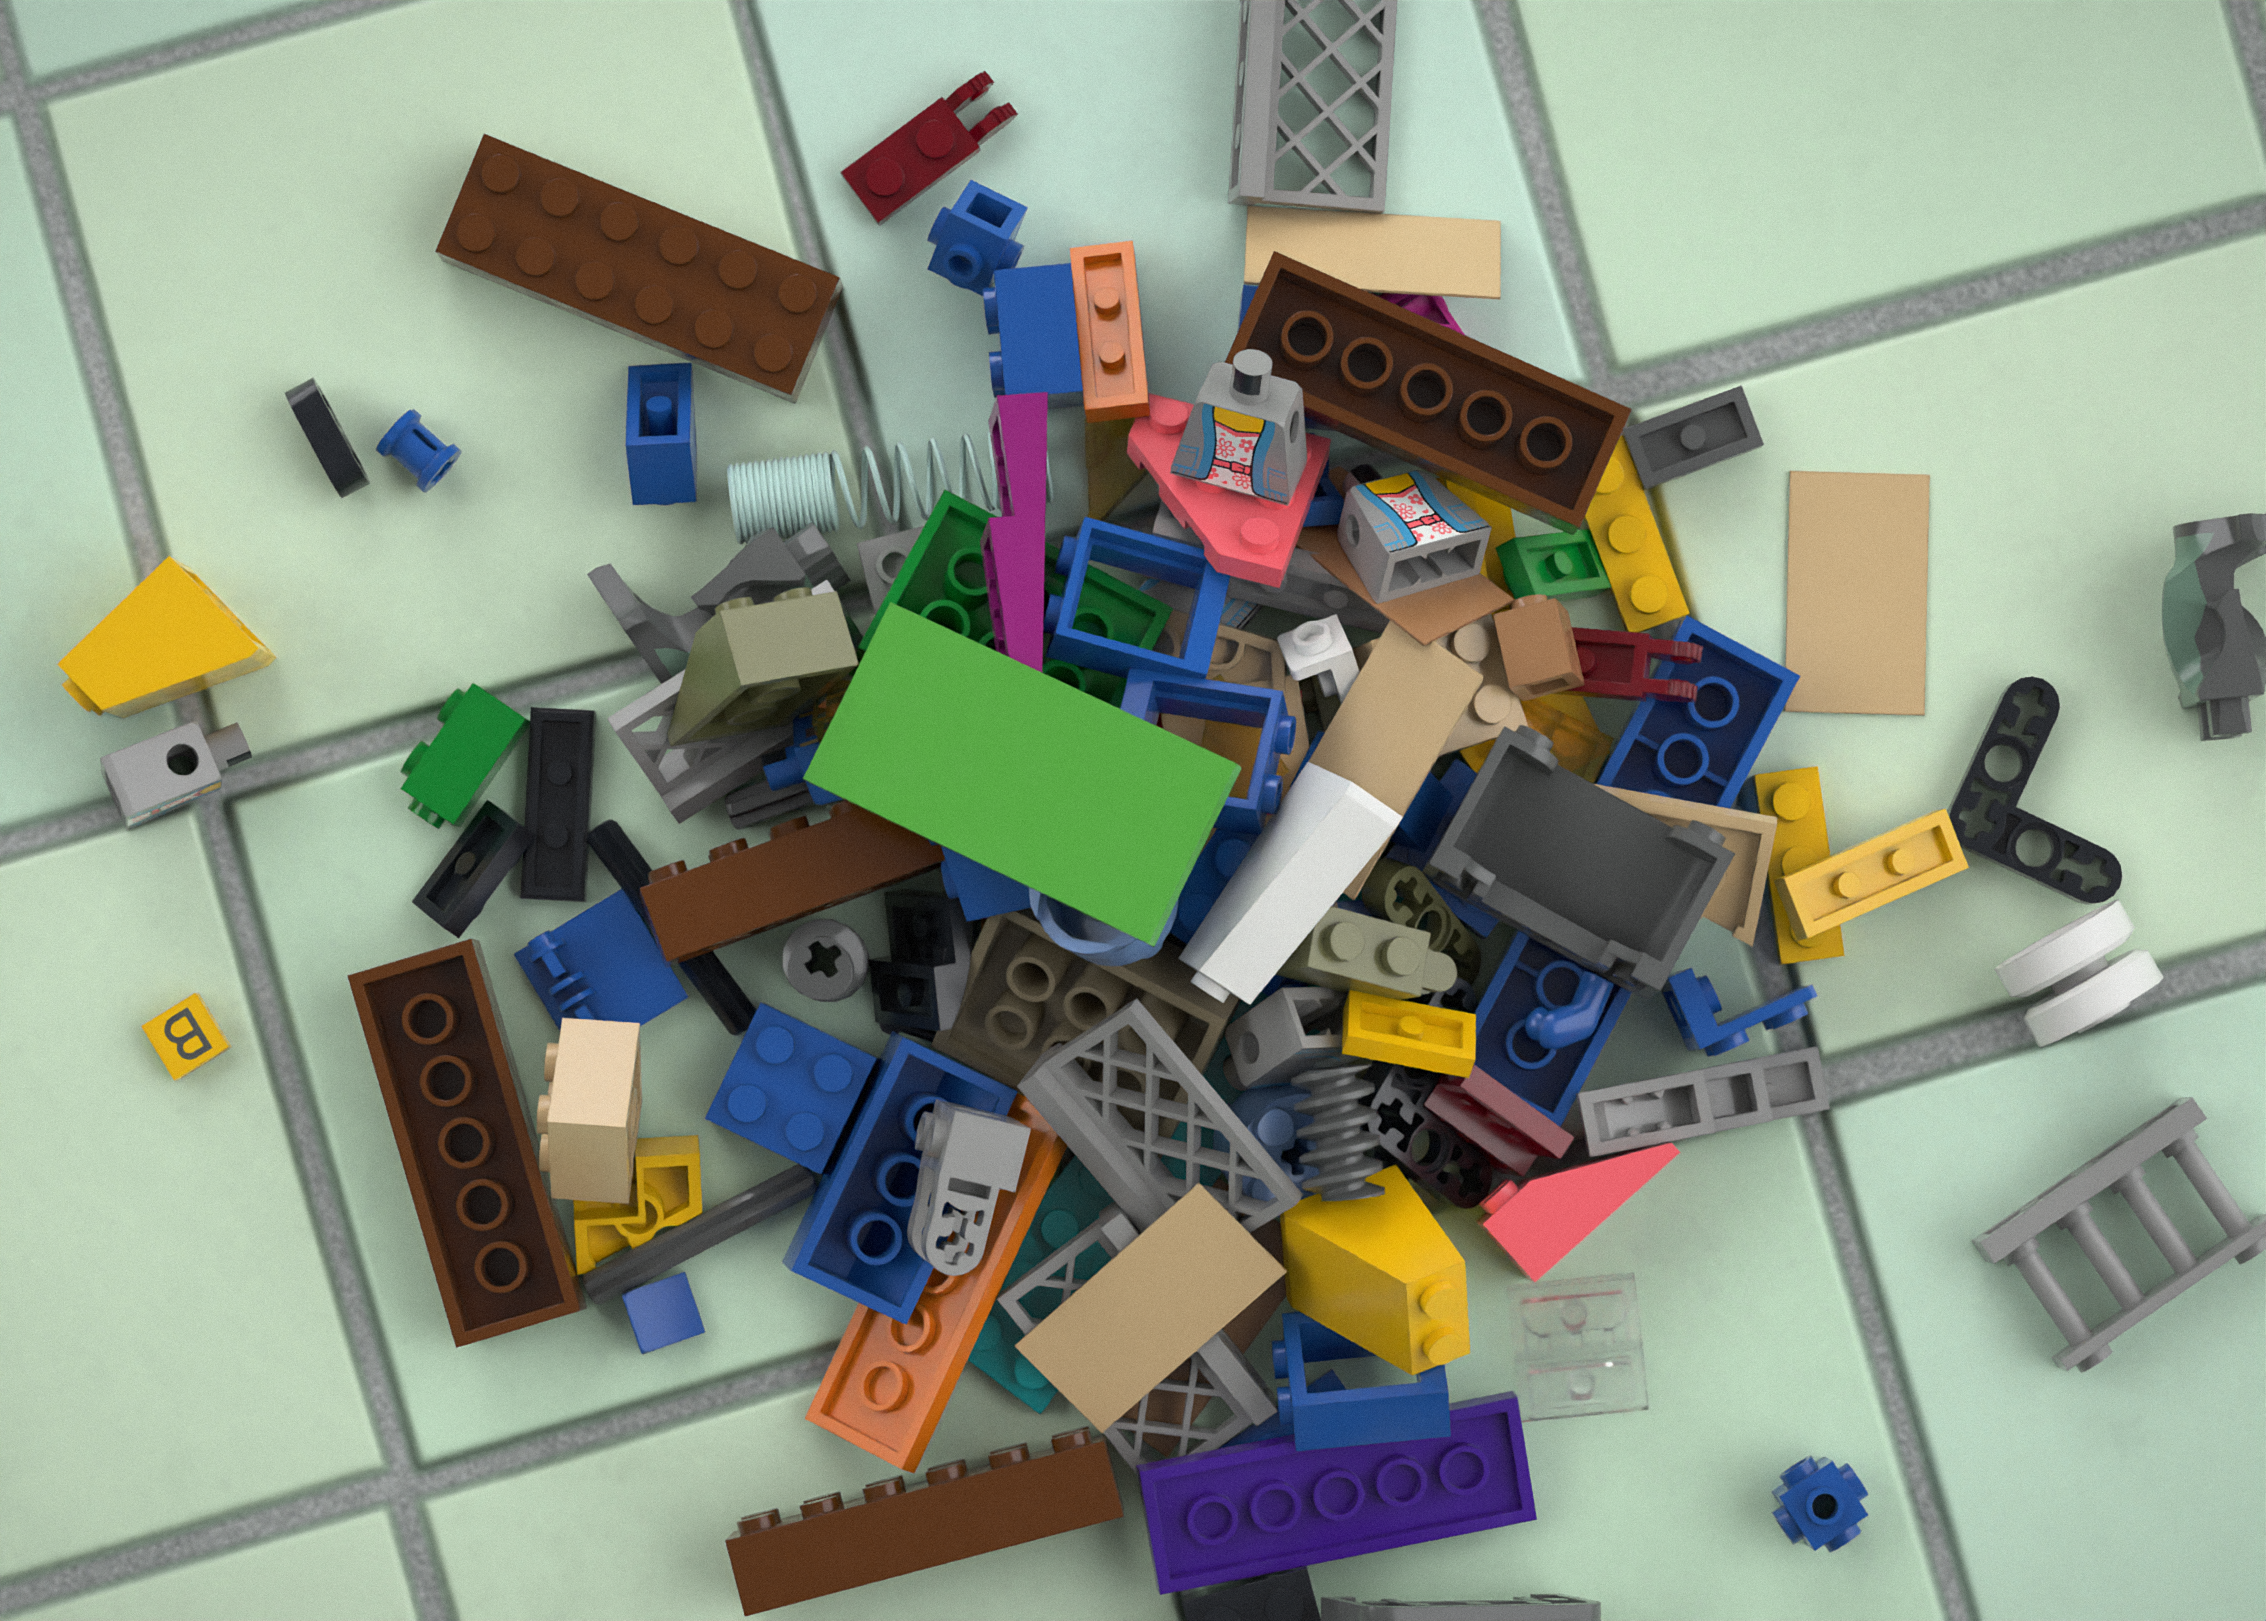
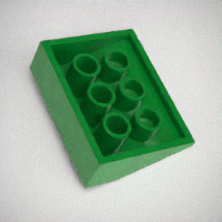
[848,489,1174,709]

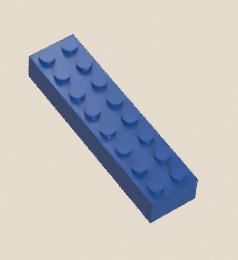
[1474,615,1800,1127]

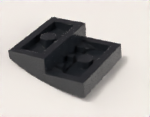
[869,889,973,1031]

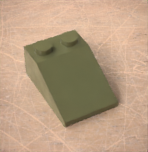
[667,587,859,746]

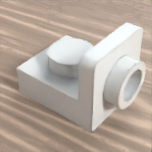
[1277,614,1360,704]

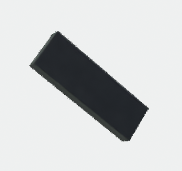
[520,707,596,902]

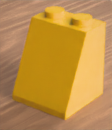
[57,556,277,718]
[1280,1165,1470,1375]

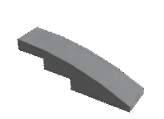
[1576,1046,1830,1157]

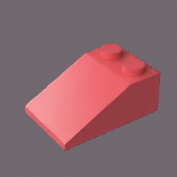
[1476,1142,1680,1282]

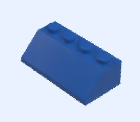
[782,1031,1018,1325]

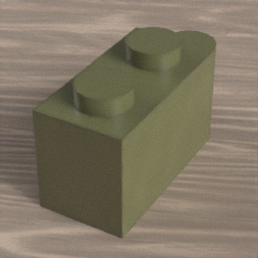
[1275,906,1457,1000]

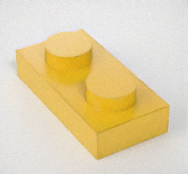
[1342,990,1476,1078]

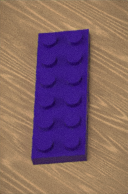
[1136,1391,1537,1595]

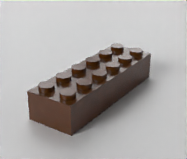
[435,134,843,404]
[1224,251,1632,535]
[640,800,945,968]
[347,939,587,1348]
[725,1426,1124,1616]

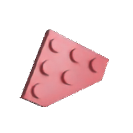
[1127,393,1331,588]

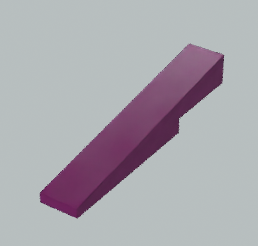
[980,392,1048,672]

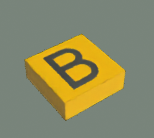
[141,993,232,1081]

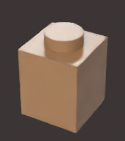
[1493,594,1585,701]

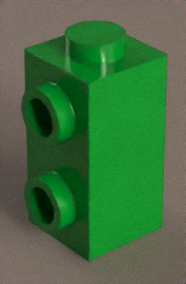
[400,683,530,829]

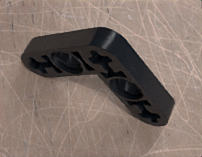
[1947,676,2122,905]
[1357,977,1492,1209]

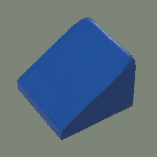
[622,1272,706,1354]

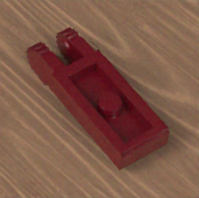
[840,71,1018,226]
[1553,627,1703,703]

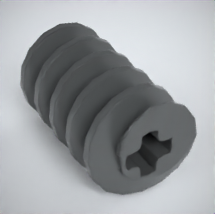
[782,919,869,1002]
[1291,1064,1385,1201]

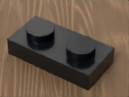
[412,799,536,938]

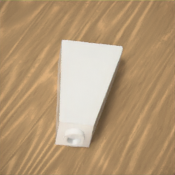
[1178,762,1403,1004]

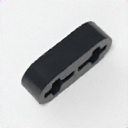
[285,378,370,498]

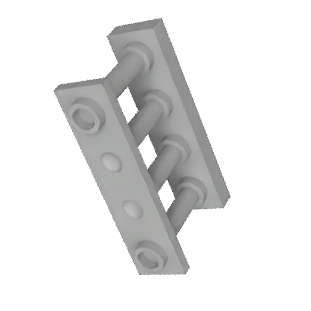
[1972,1097,2266,1373]

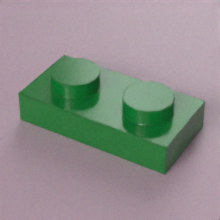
[1495,529,1612,602]

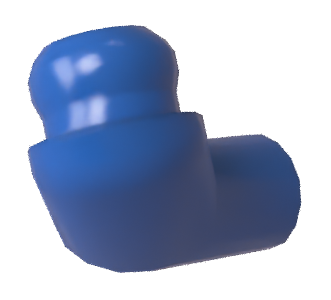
[1525,971,1614,1050]

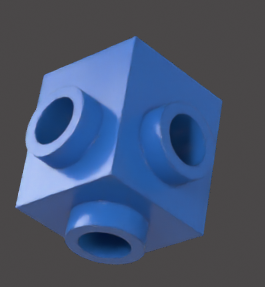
[927,180,1028,296]
[1771,1455,1869,1552]

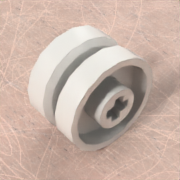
[1994,900,2163,1047]

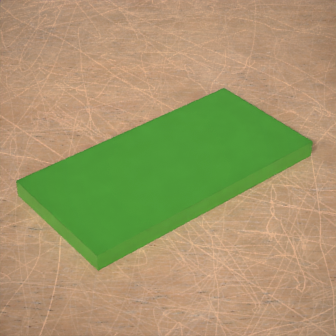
[803,602,1242,947]

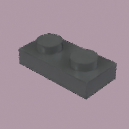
[1621,385,1764,491]

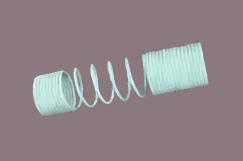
[727,430,1054,545]

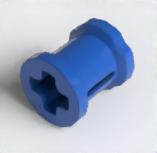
[376,409,462,493]

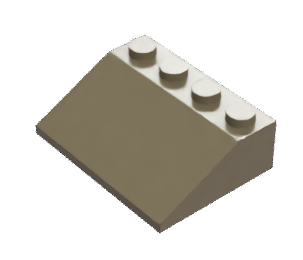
[931,908,1241,1160]

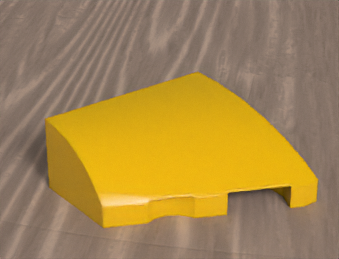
[573,1135,703,1275]

